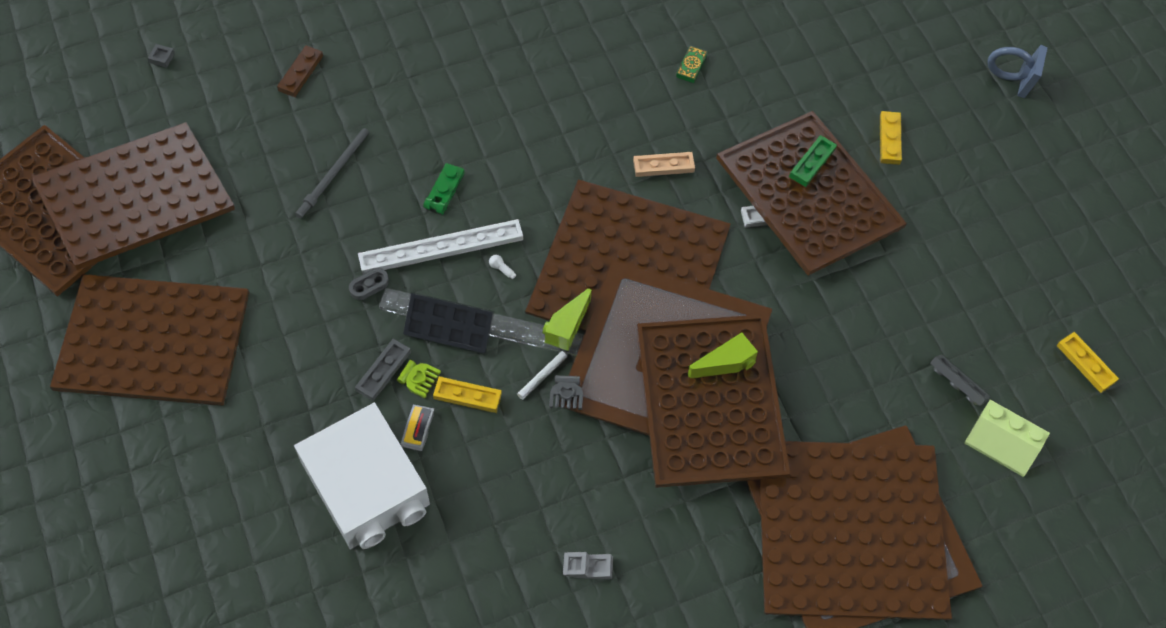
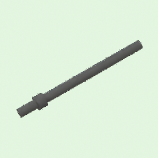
[295,128,369,218]

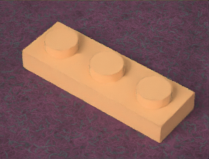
[633,152,695,177]

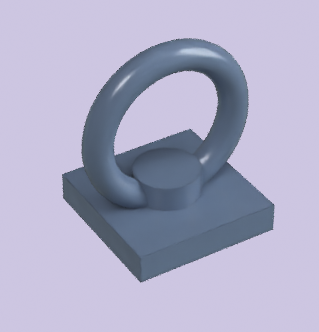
[987,45,1048,98]

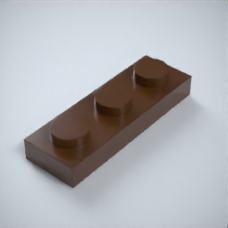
[277,45,323,97]

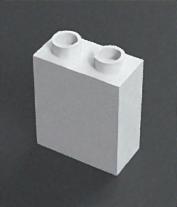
[294,402,430,549]

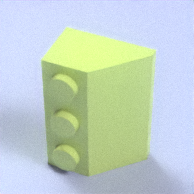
[964,400,1050,477]

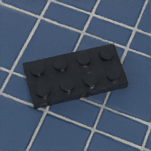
[403,293,495,353]

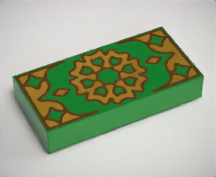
[676,46,708,83]

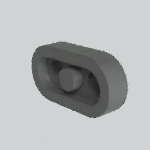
[349,268,389,300]

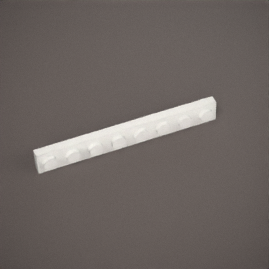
[358,219,523,275]

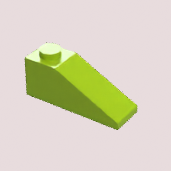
[542,289,592,351]
[688,332,758,378]

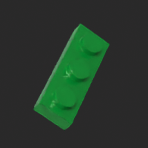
[789,135,837,187]

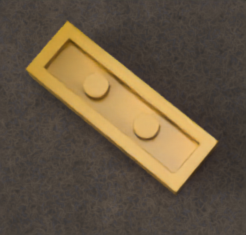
[880,111,902,165]
[1057,332,1119,393]
[433,377,502,413]

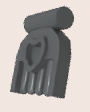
[549,375,583,410]

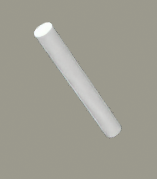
[517,351,567,400]

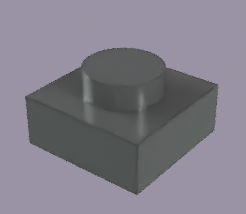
[148,44,175,68]

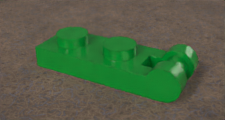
[423,163,465,215]

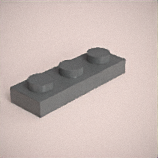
[355,339,411,401]
[930,354,991,406]

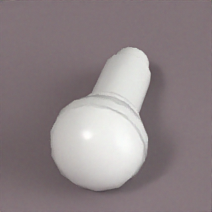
[489,255,516,279]

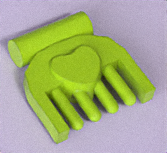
[397,360,441,398]

